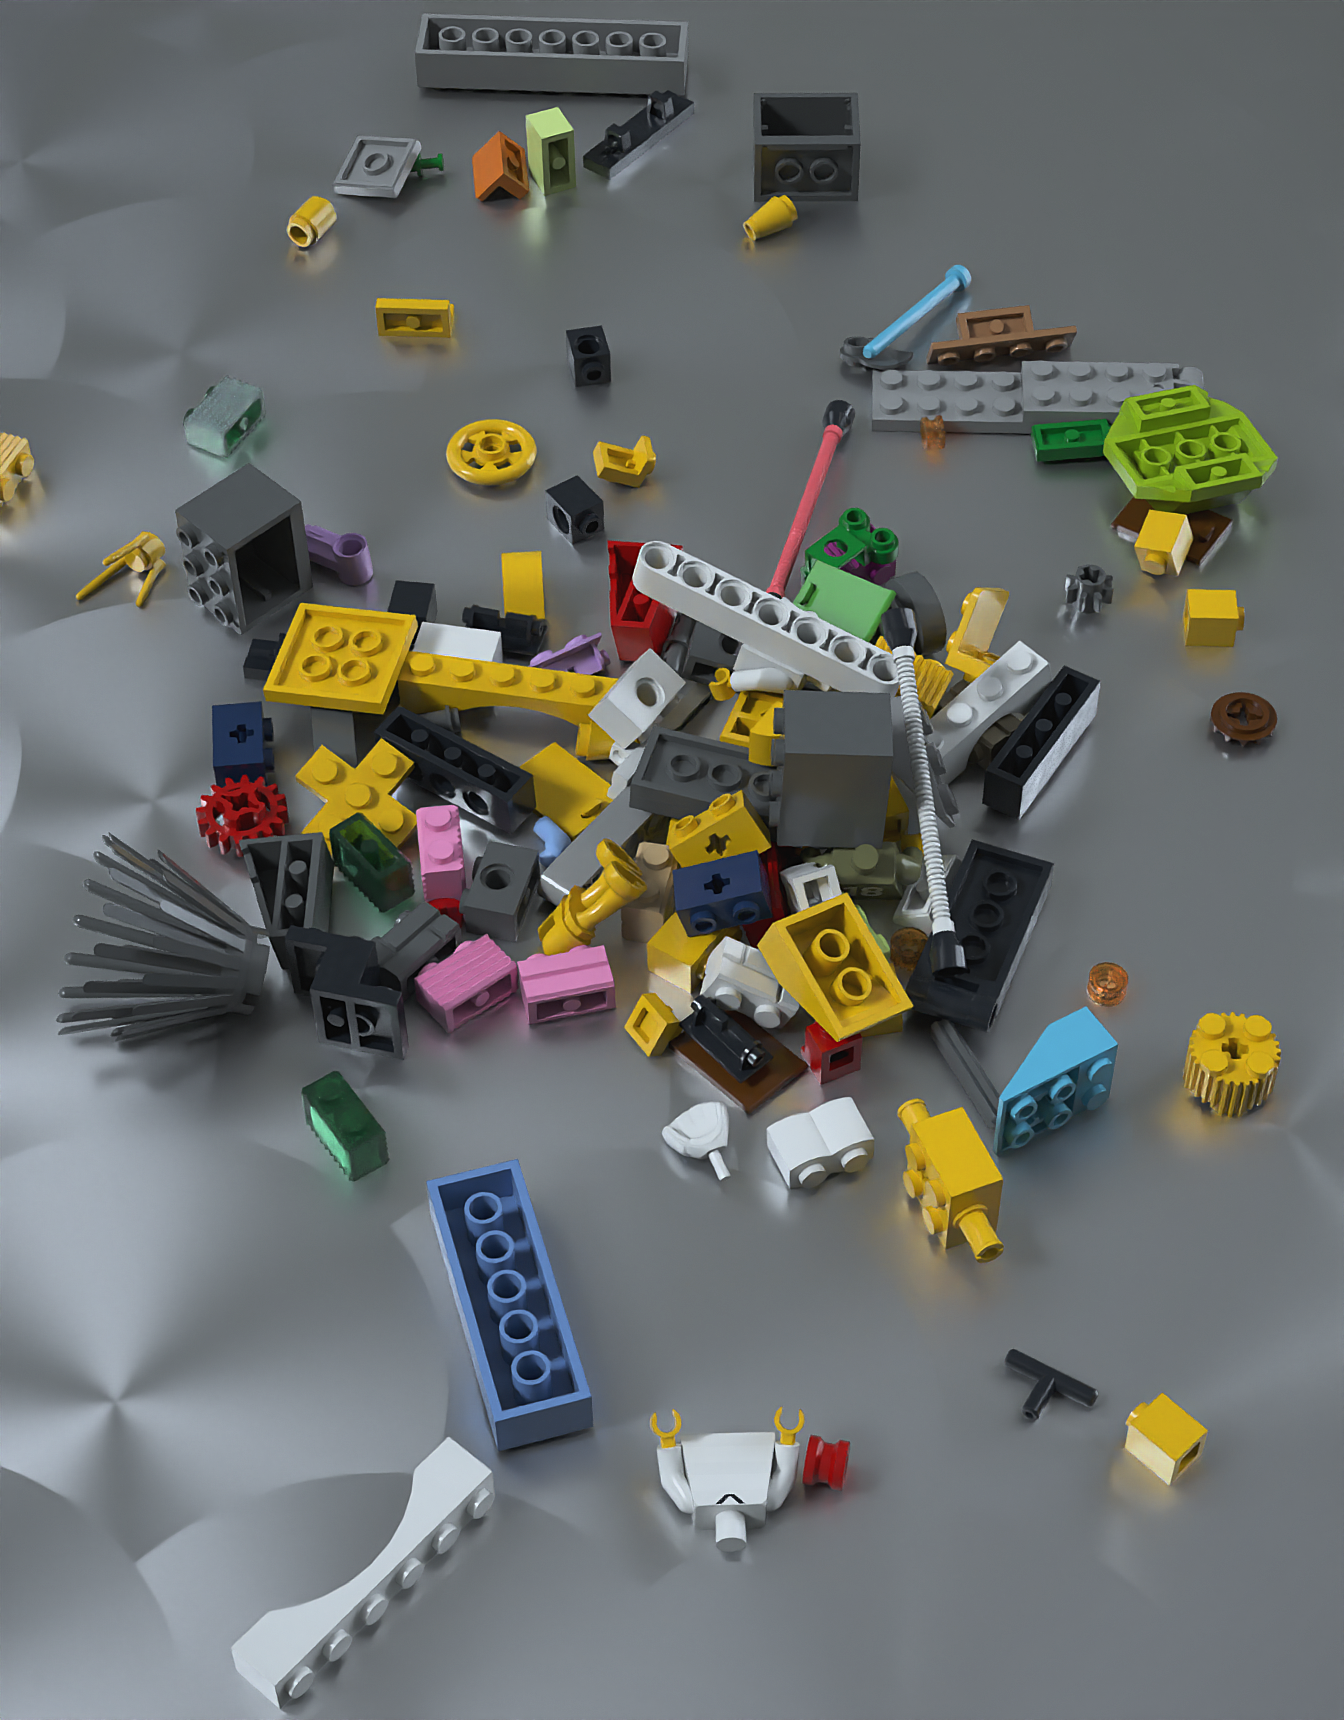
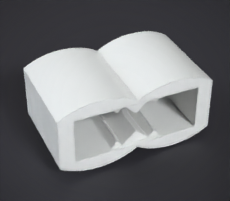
[767,1097,874,1189]

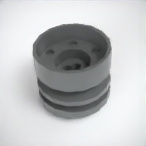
[869,571,947,657]

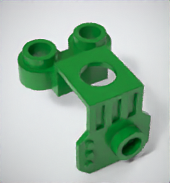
[800,508,899,589]

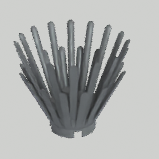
[56,832,270,1042]

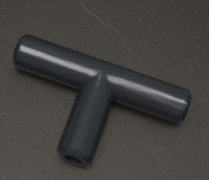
[1004,1349,1098,1420]

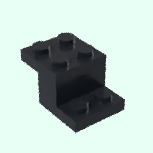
[285,925,409,1060]

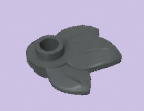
[840,337,913,370]

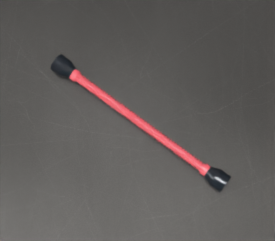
[766,400,855,599]

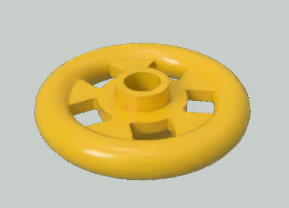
[446,419,537,486]

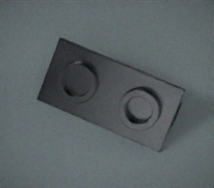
[462,604,548,656]
[679,994,773,1084]

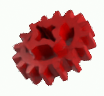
[196,775,289,857]

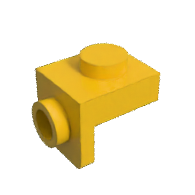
[593,435,656,488]

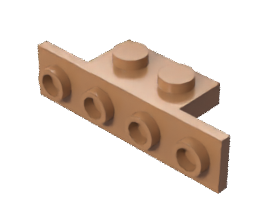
[926,305,1077,366]

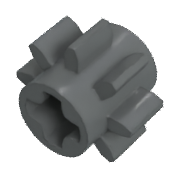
[1065,565,1114,614]

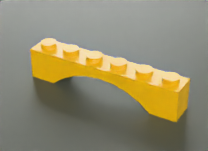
[398,651,641,744]

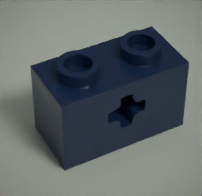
[212,701,275,788]
[672,850,773,937]

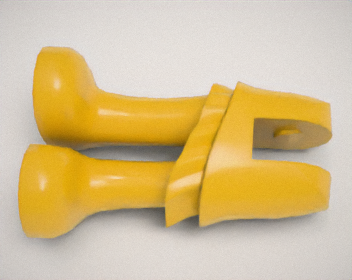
[537,838,648,956]

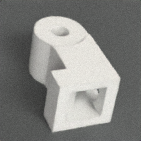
[779,862,842,913]

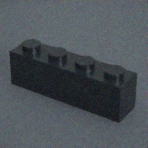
[982,665,1101,820]

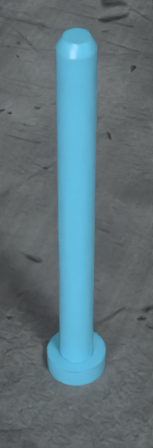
[863,265,971,359]

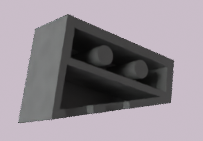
[239,832,335,970]

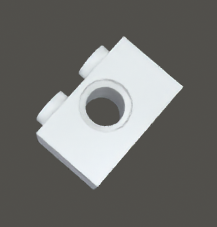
[588,648,686,749]

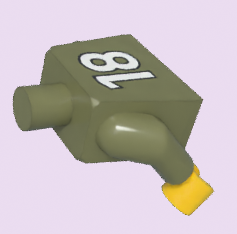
[794,830,924,900]

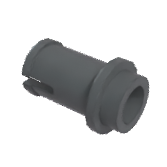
[417,705,461,733]

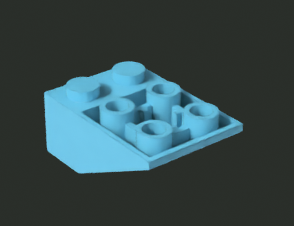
[993,1006,1118,1155]

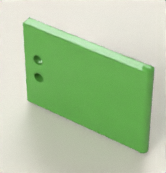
[793,560,897,643]

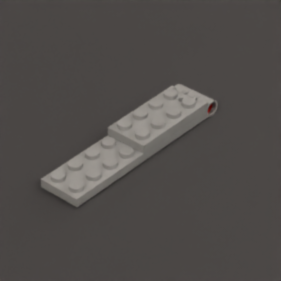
[872,360,1204,434]

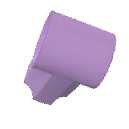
[305,524,373,586]

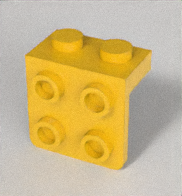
[945,587,1009,683]

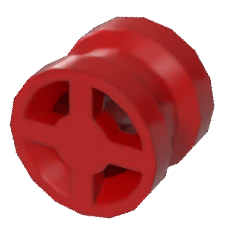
[802,1435,850,1491]

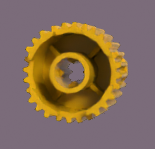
[1183,1012,1281,1118]

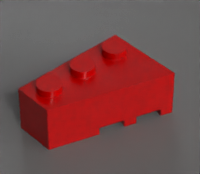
[607,540,684,661]

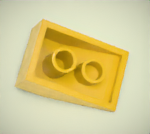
[757,892,914,1042]

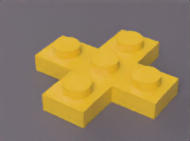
[295,738,417,862]

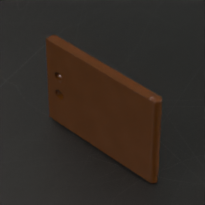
[1110,496,1233,566]
[669,1010,808,1115]

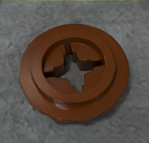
[1210,692,1277,747]

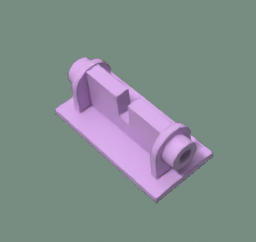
[529,633,610,675]

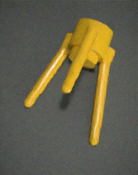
[76,531,166,607]

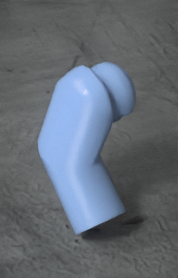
[533,816,572,868]

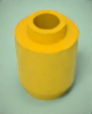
[287,196,337,247]

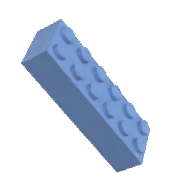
[426,1159,593,1452]

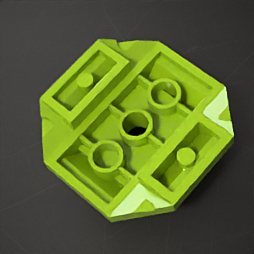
[1103,385,1278,514]

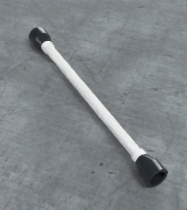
[881,608,968,978]

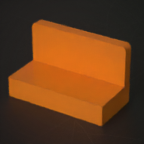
[472,131,529,202]

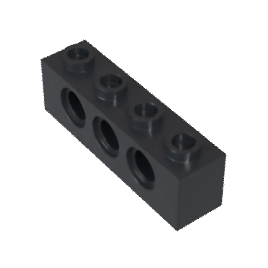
[374,705,536,834]

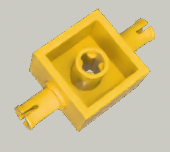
[897,1098,1004,1263]

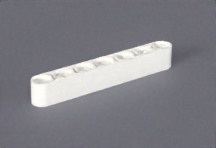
[632,541,900,699]

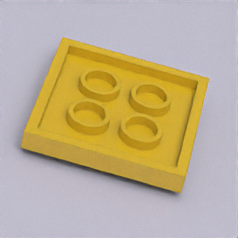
[263,603,418,715]

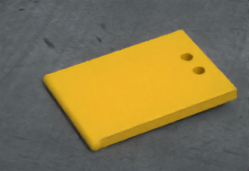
[519,742,613,842]

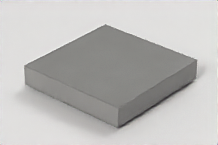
[332,135,422,198]

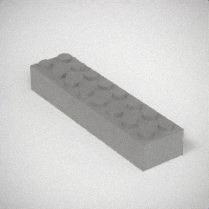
[415,14,688,96]

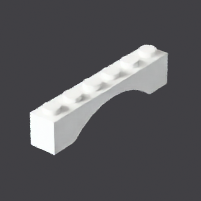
[231,1437,495,1709]

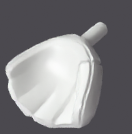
[662,1101,731,1182]

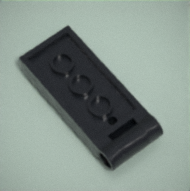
[905,839,1054,1033]

